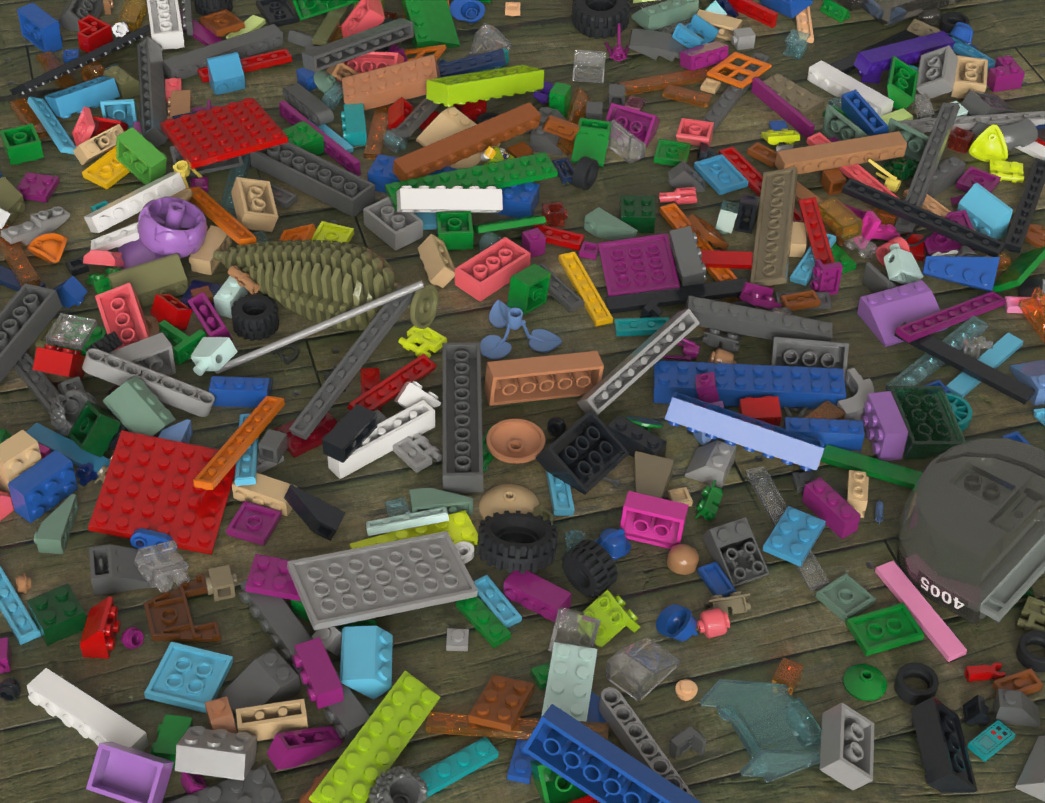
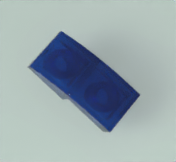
[714,0,739,18]

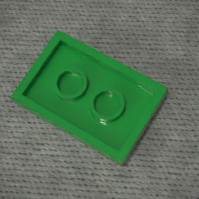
[846,603,924,656]

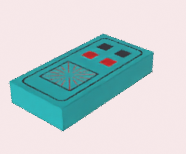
[967,720,1016,762]

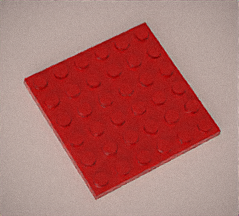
[160,98,288,169]
[88,430,236,555]

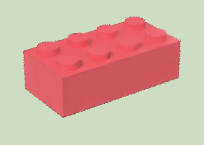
[455,237,531,302]

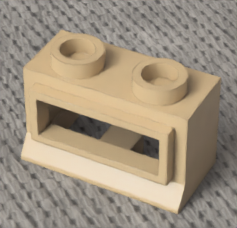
[845,470,869,518]

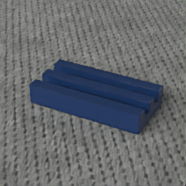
[552,158,574,184]

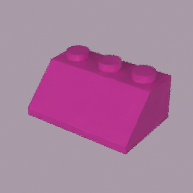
[620,491,689,549]

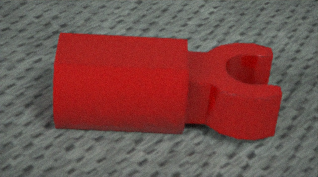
[964,662,1006,682]

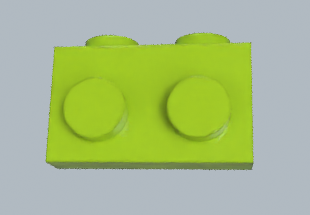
[577,590,640,647]

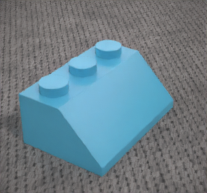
[957,183,1013,240]
[340,626,393,700]

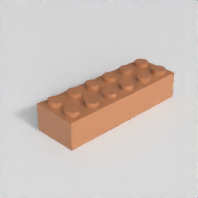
[342,54,440,111]
[484,351,604,406]

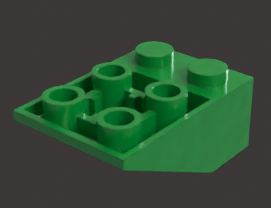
[571,118,612,167]

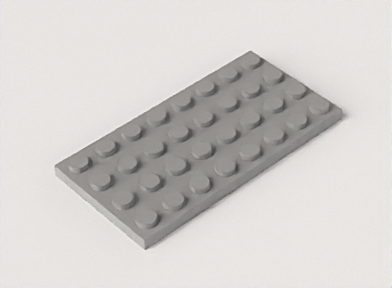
[287,531,478,630]

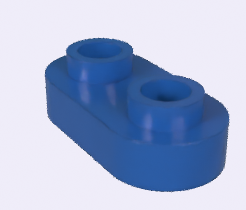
[130,528,173,555]

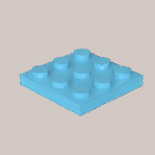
[144,642,233,713]

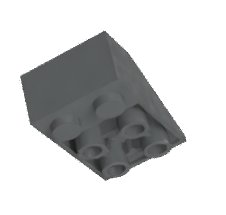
[702,517,770,587]
[89,544,159,596]

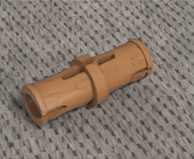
[228,265,260,294]

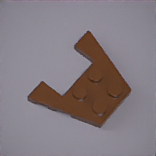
[143,573,221,642]

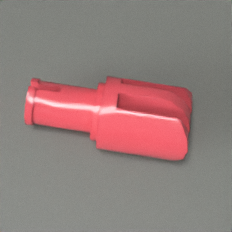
[659,187,697,205]

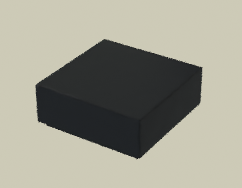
[65,257,89,276]

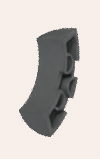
[968,118,1038,151]

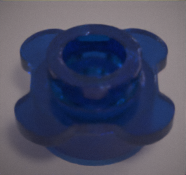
[75,463,98,486]

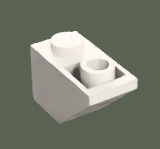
[394,381,441,409]

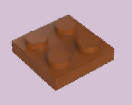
[688,213,729,250]

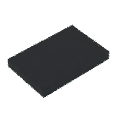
[256,0,299,27]

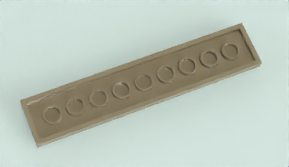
[750,167,798,286]

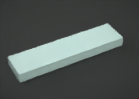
[366,507,449,536]

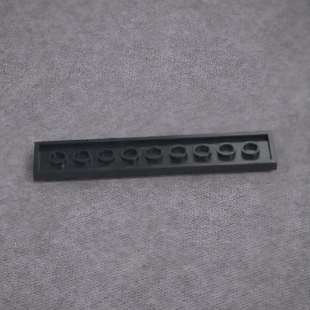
[10,25,151,96]

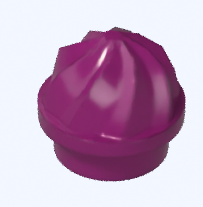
[120,627,144,649]

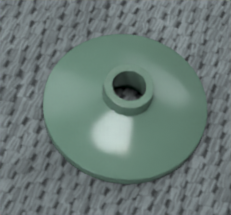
[313,70,341,97]

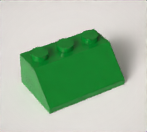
[887,56,919,110]
[530,760,588,803]

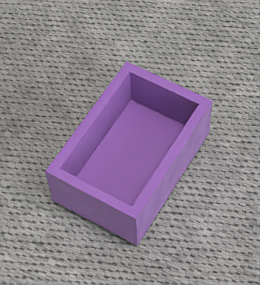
[861,391,908,461]
[86,742,174,803]

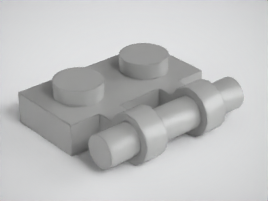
[393,433,443,473]

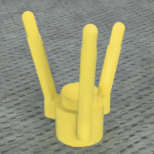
[868,159,902,193]
[173,160,203,188]

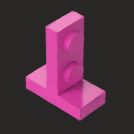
[852,211,901,249]

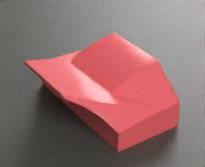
[83,250,124,267]

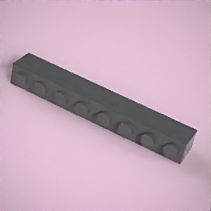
[302,18,414,72]
[163,24,284,80]
[684,296,833,342]

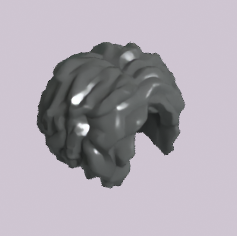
[49,389,100,436]
[368,766,427,803]

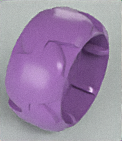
[137,197,207,258]

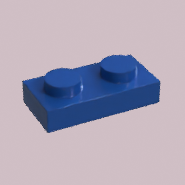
[507,737,536,784]

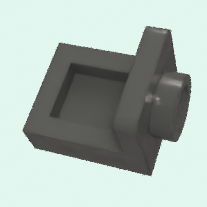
[669,726,706,759]

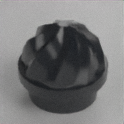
[547,417,566,436]
[0,678,21,701]

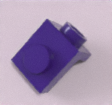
[533,81,555,104]

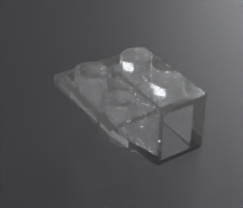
[572,50,606,83]

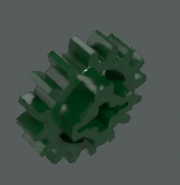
[884,157,919,180]

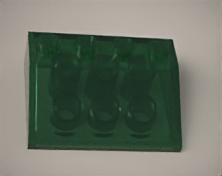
[887,386,967,459]

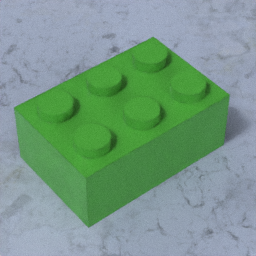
[116,127,167,185]

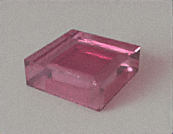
[625,96,645,111]

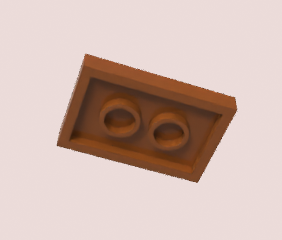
[198,9,245,37]
[468,675,535,732]

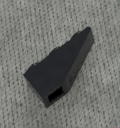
[284,484,345,541]

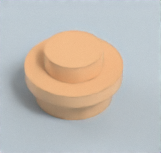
[675,679,698,701]

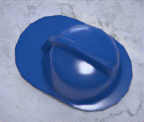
[450,0,485,24]
[946,22,978,49]
[594,528,631,561]
[656,604,698,641]

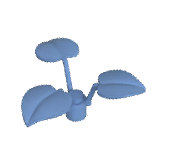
[480,299,562,359]

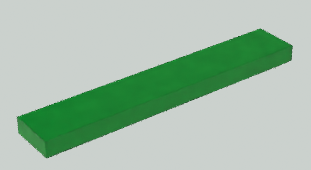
[821,444,942,493]

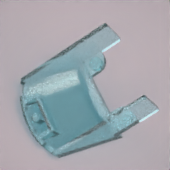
[699,679,822,783]

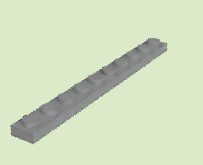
[899,111,1045,134]

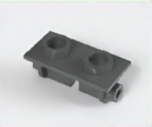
[702,328,743,353]

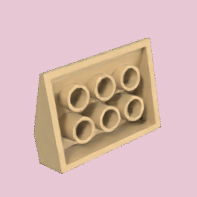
[416,106,500,169]

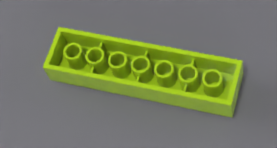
[426,65,544,107]

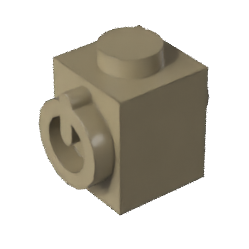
[205,565,238,601]

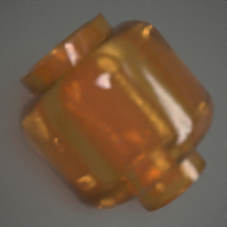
[81,62,105,82]

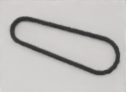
[904,225,933,247]

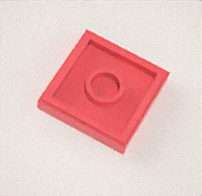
[72,107,95,147]

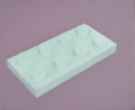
[541,642,597,726]

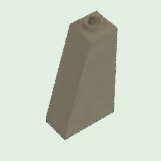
[633,451,674,499]

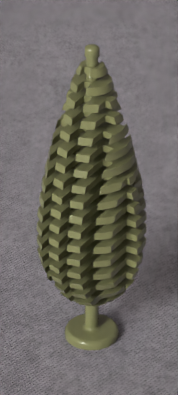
[213,239,439,331]

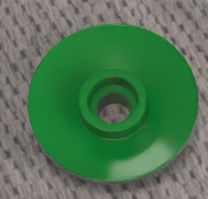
[843,664,887,701]

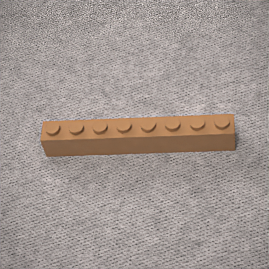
[775,131,907,174]

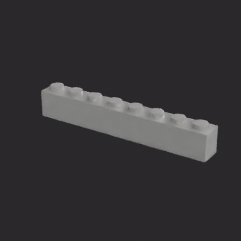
[577,308,700,415]

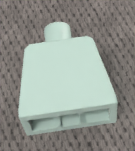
[884,243,923,285]
[191,337,238,376]

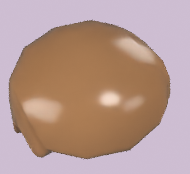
[666,544,699,575]

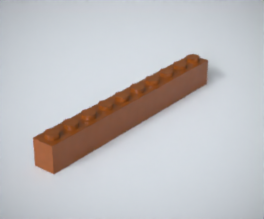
[392,102,541,181]

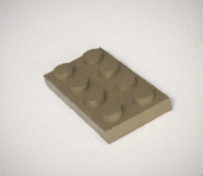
[763,73,824,117]

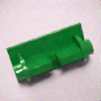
[820,0,851,23]
[695,480,723,521]

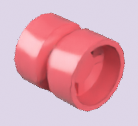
[876,237,910,267]

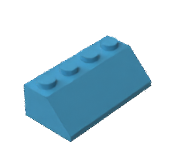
[44,76,120,119]

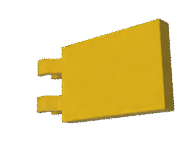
[82,146,130,190]

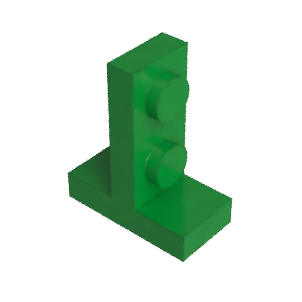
[158,320,206,365]

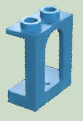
[672,14,719,49]

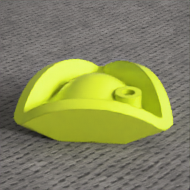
[969,124,1008,162]

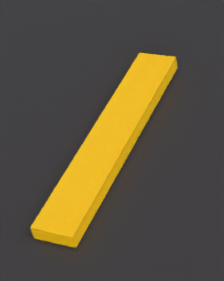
[558,252,613,326]

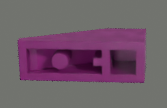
[266,726,343,770]

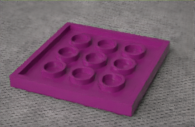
[598,233,680,297]

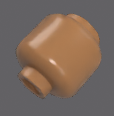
[707,348,737,364]

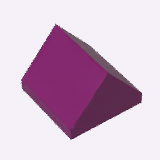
[181,772,208,795]

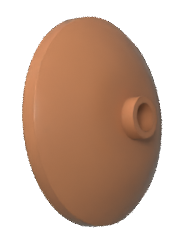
[486,419,545,464]

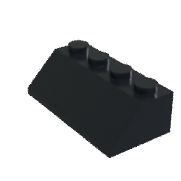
[911,697,978,793]

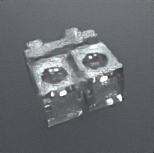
[134,540,190,593]

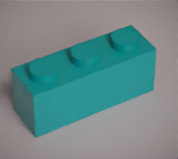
[341,103,367,146]

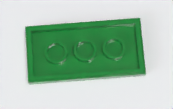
[473,215,546,233]
[992,246,1045,293]

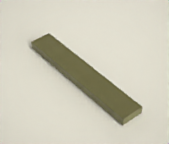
[312,4,351,46]

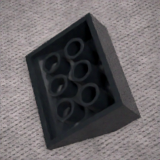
[536,409,630,495]

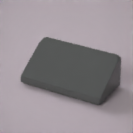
[287,30,318,47]

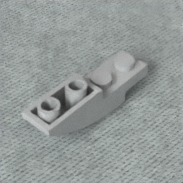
[1,206,70,245]

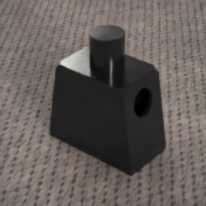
[735,194,760,234]

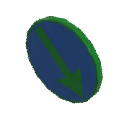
[625,416,664,432]

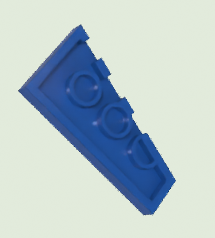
[922,256,1000,292]

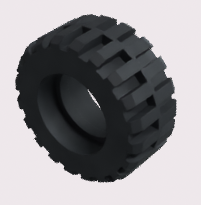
[572,0,630,39]

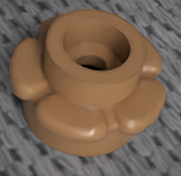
[16,573,31,594]

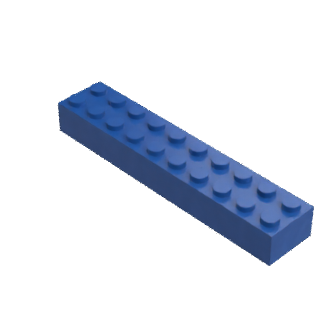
[367,154,540,218]
[652,360,846,411]

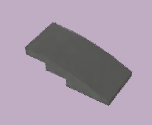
[628,29,688,61]

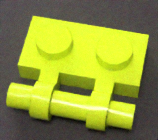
[761,129,800,145]
[989,159,1024,183]
[398,326,447,358]

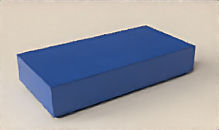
[697,562,736,598]

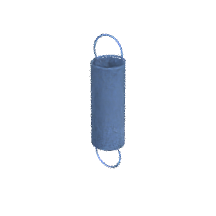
[875,498,884,525]

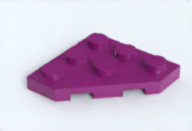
[924,210,976,256]

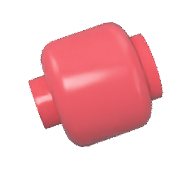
[697,608,730,639]

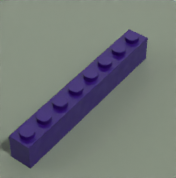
[854,31,956,76]

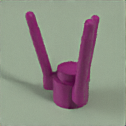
[605,23,629,61]
[662,338,700,362]

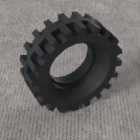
[477,510,558,574]

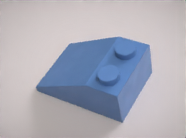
[1009,360,1045,406]

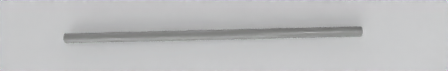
[215,280,424,374]

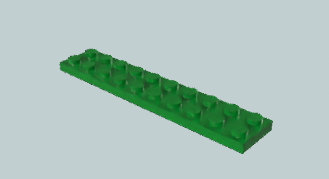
[385,152,558,210]

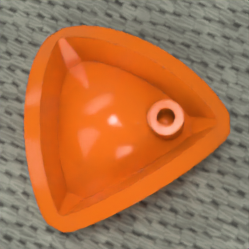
[27,233,68,263]

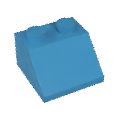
[207,52,246,95]

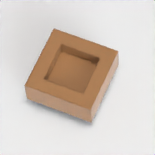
[103,0,114,15]

